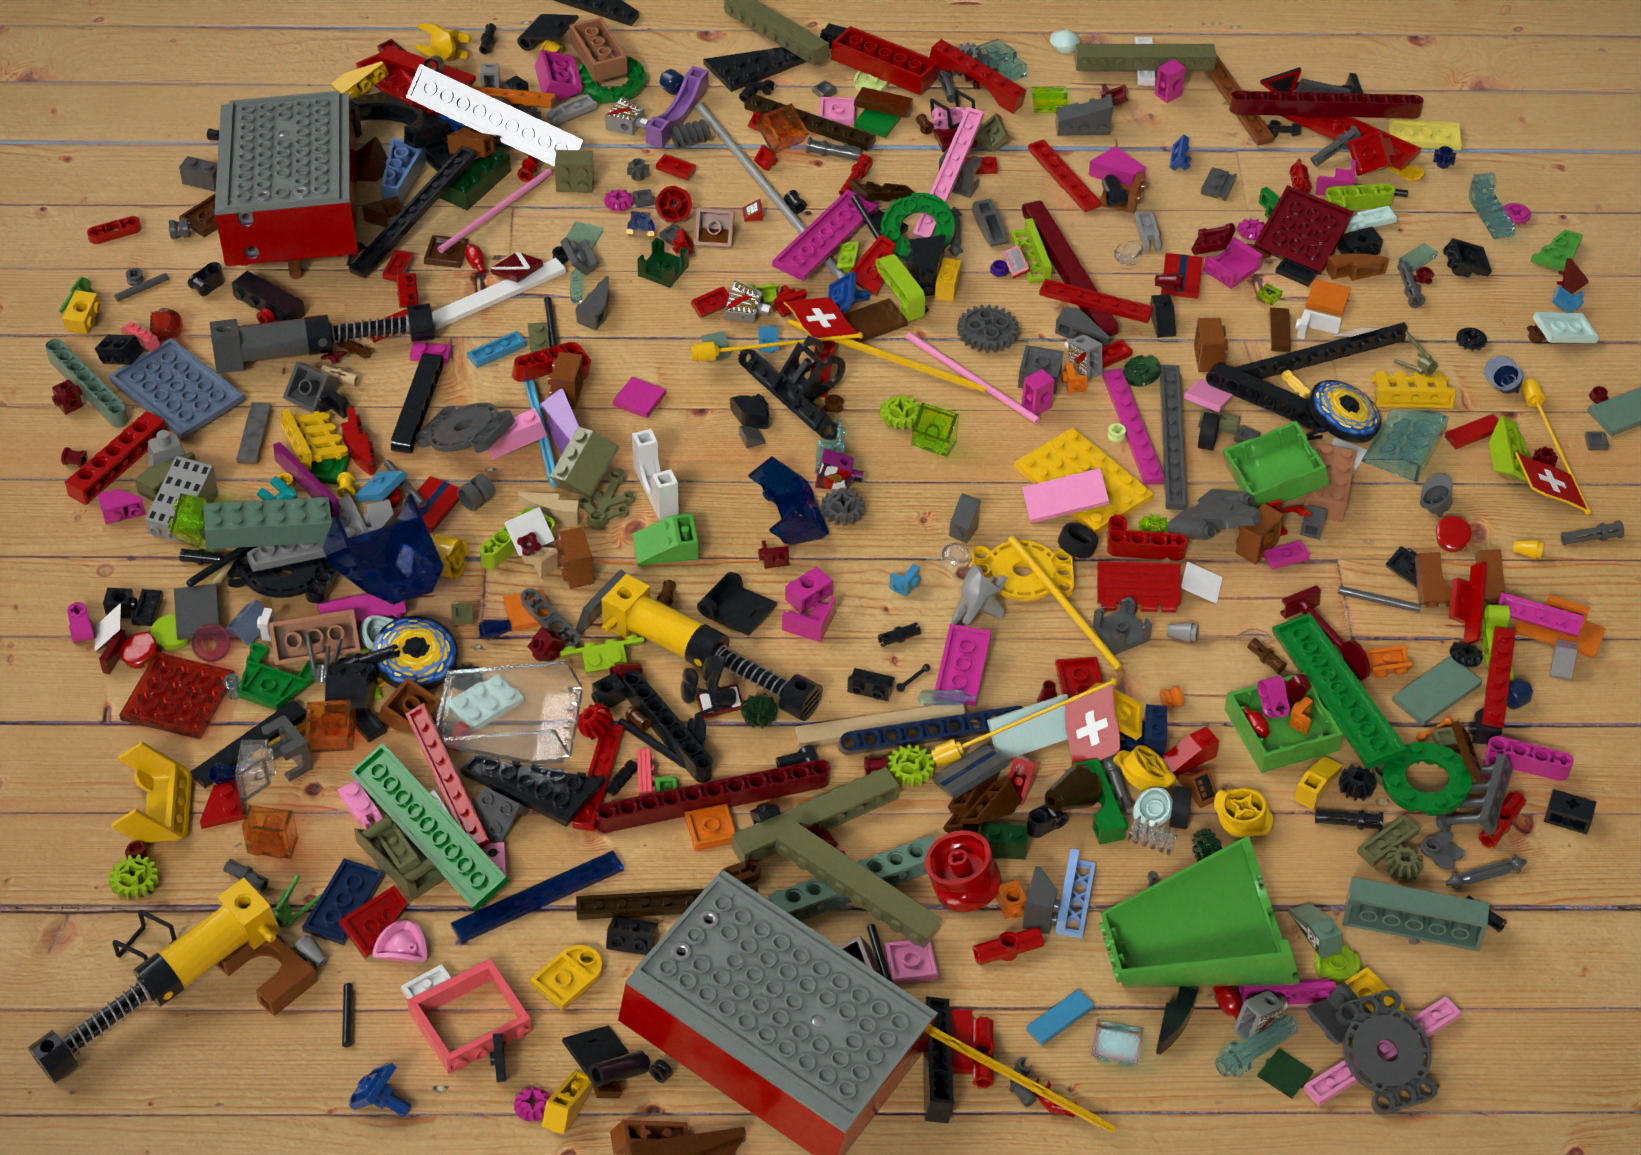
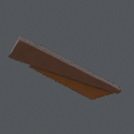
[943,771,1000,833]
[630,1127,746,1155]

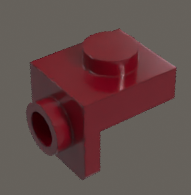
[1100,83,1129,106]
[758,540,789,569]

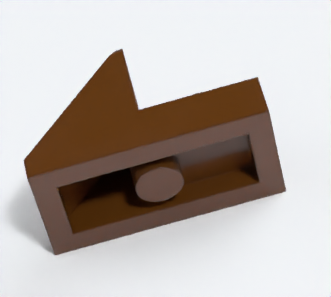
[362,196,401,227]

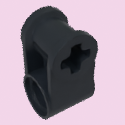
[187,262,225,296]
[1027,803,1069,838]

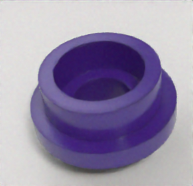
[990,260,1009,277]

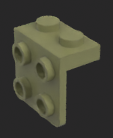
[963,113,1010,152]

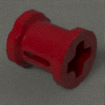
[61,447,88,468]
[864,755,888,776]

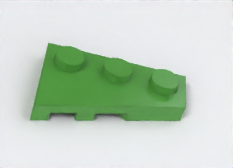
[1531,229,1583,271]

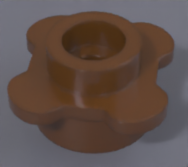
[1527,325,1546,343]
[823,394,844,413]

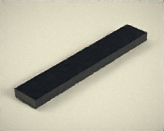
[190,700,308,788]

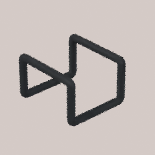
[930,89,976,129]
[113,910,176,961]

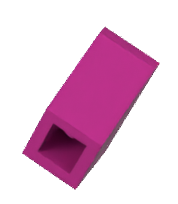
[98,489,146,524]

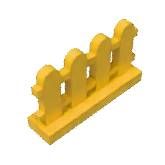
[1371,370,1456,408]
[281,409,348,470]

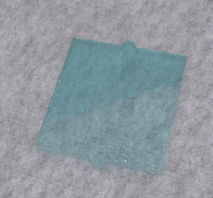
[566,221,604,250]

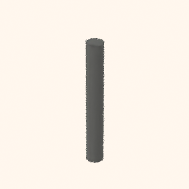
[114,273,169,301]

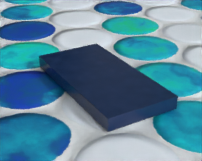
[302,858,385,945]

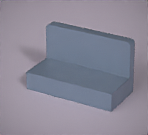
[222,599,264,645]

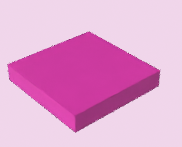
[613,377,666,418]

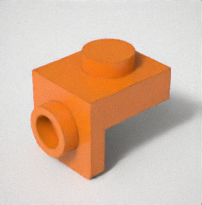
[1061,362,1088,393]
[1289,696,1313,735]

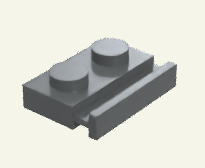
[1201,167,1237,201]

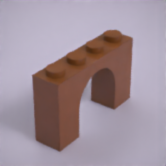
[447,126,495,157]
[1414,549,1505,608]
[216,934,317,1016]

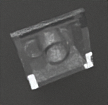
[235,740,276,802]

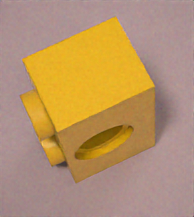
[935,257,961,301]
[62,290,101,334]

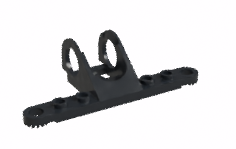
[738,335,846,440]

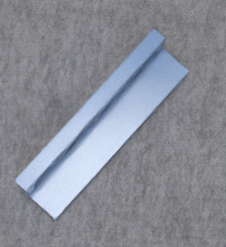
[1055,849,1096,939]

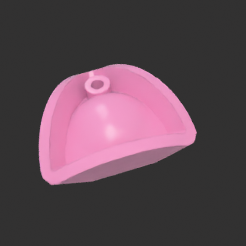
[373,920,427,963]

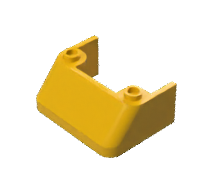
[111,741,192,843]

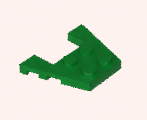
[238,642,318,711]

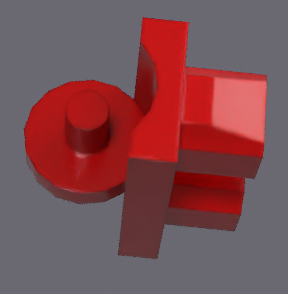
[396,273,419,308]
[771,285,807,318]

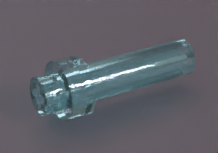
[1215,1015,1298,1077]

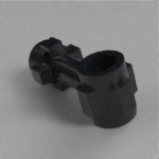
[1267,120,1301,138]

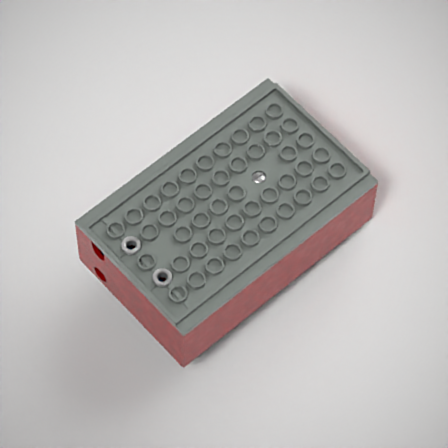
[214,91,358,279]
[618,870,938,1155]

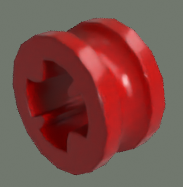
[256,308,275,323]

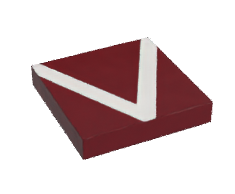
[490,252,544,283]

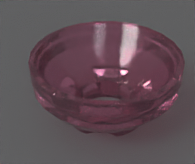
[191,624,231,662]

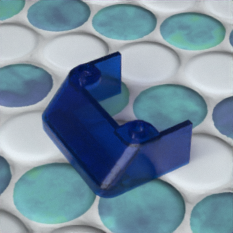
[748,456,829,545]

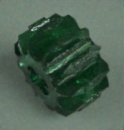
[741,692,778,729]

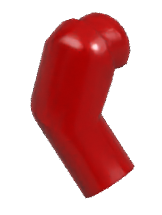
[387,486,402,508]

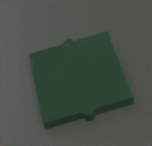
[1257,1048,1314,1099]

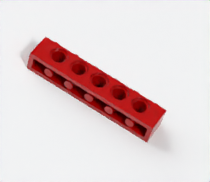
[65,411,167,505]

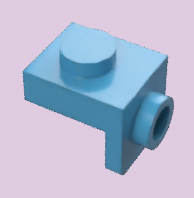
[1551,286,1584,313]
[758,325,779,353]
[889,564,921,596]

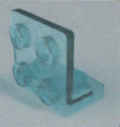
[816,419,845,474]

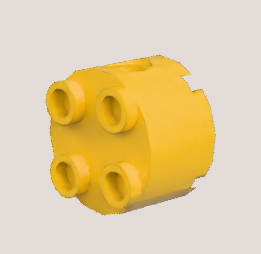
[423,534,469,579]

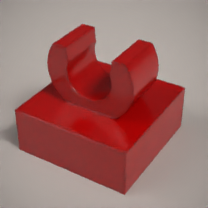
[754,145,778,171]
[672,229,693,254]

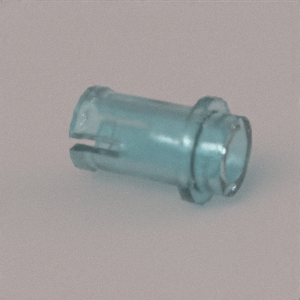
[223,673,240,700]

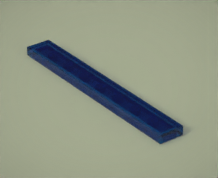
[451,850,624,944]

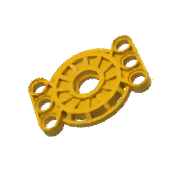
[972,540,1074,601]

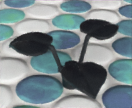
[680,655,736,747]

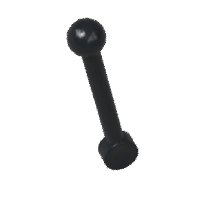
[896,664,930,692]

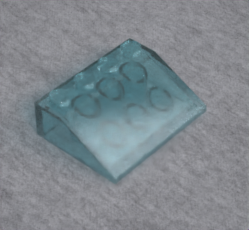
[1362,410,1449,482]

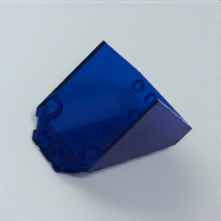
[322,494,444,605]

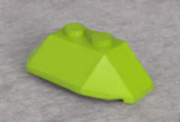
[1489,415,1530,482]

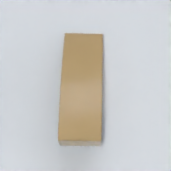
[518,492,579,526]

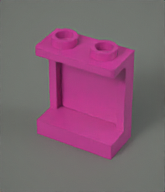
[1203,237,1263,289]

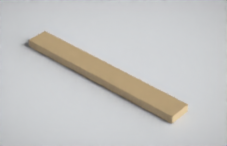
[794,702,966,748]

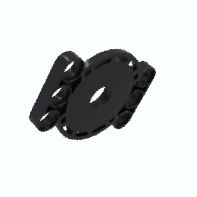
[227,546,340,603]

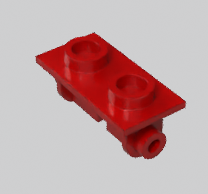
[1289,158,1312,193]

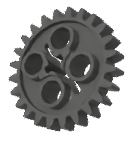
[957,304,1019,353]

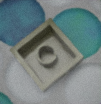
[554,149,594,193]

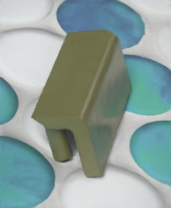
[354,816,446,899]

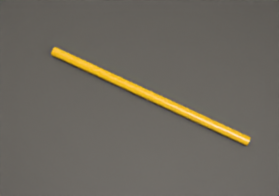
[1008,535,1123,671]

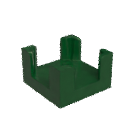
[637,238,689,288]

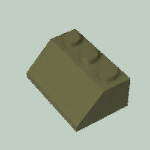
[550,427,619,497]

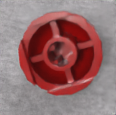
[655,185,692,223]

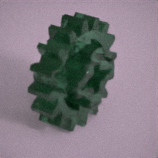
[1192,828,1223,862]

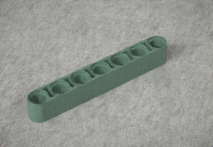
[45,339,128,428]

